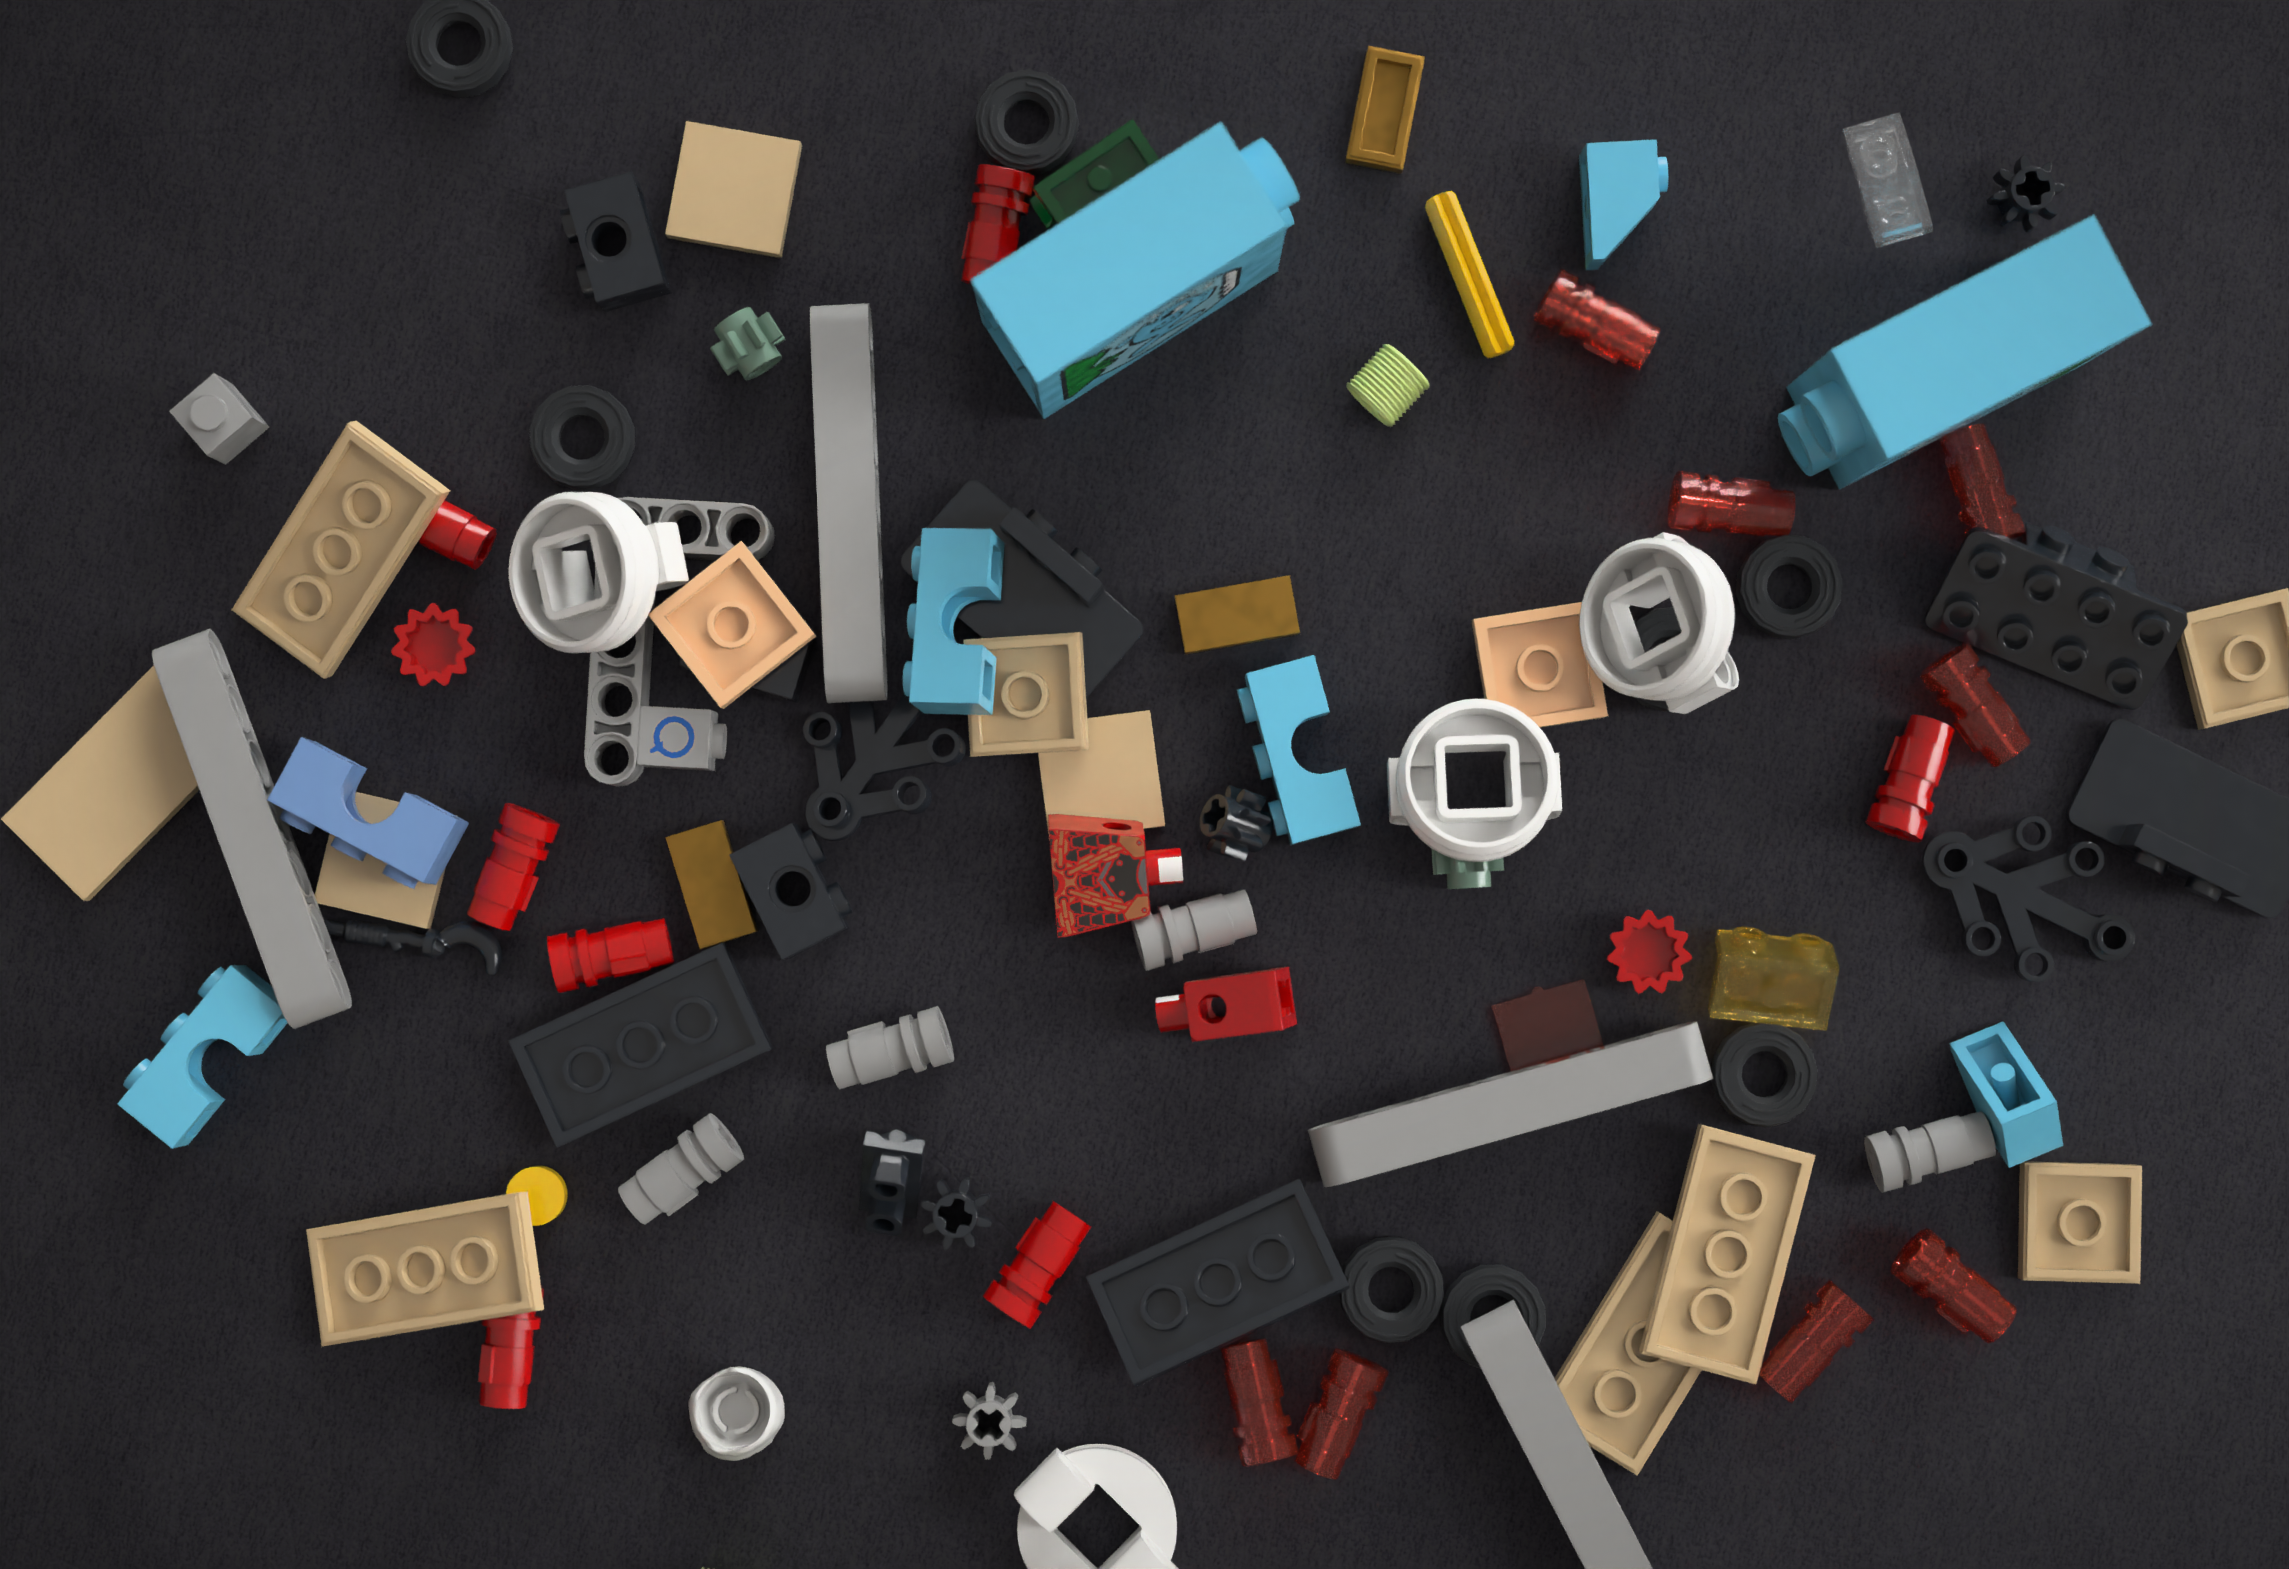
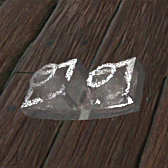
[1843,112,1933,248]

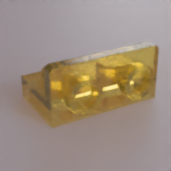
[1708,927,1840,1031]

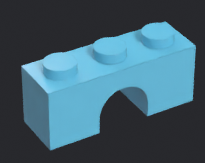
[903,528,1005,715]
[1237,655,1361,845]
[118,965,287,1149]

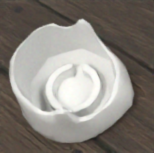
[688,1366,785,1461]

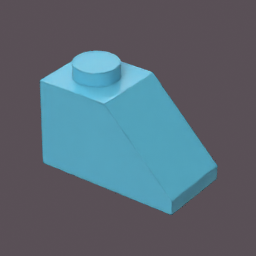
[1579,139,1668,270]
[1950,1021,2063,1168]

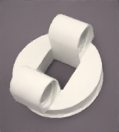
[509,492,689,653]
[1579,532,1739,714]
[1387,699,1562,862]
[1014,1444,1178,1569]

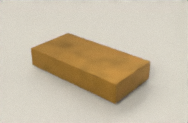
[1345,46,1425,174]
[1175,575,1300,654]
[666,820,758,949]

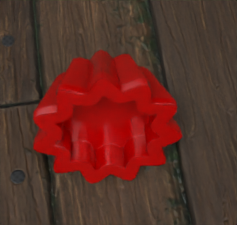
[391,603,476,687]
[1607,909,1692,994]

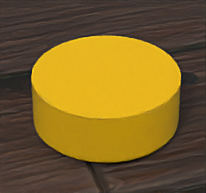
[506,1166,568,1226]

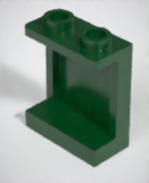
[1030,119,1160,231]

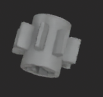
[952,1382,1027,1460]

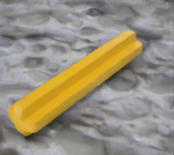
[1425,191,1514,358]

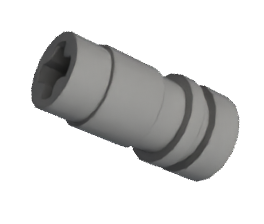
[1131,889,1257,971]
[826,1006,954,1089]
[1864,1111,1996,1193]
[618,1113,744,1225]

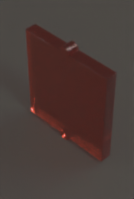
[1491,979,1604,1072]

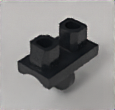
[859,1130,925,1236]

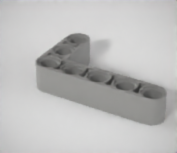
[584,497,775,787]

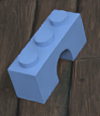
[267,737,469,889]

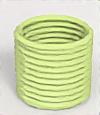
[1347,344,1429,427]

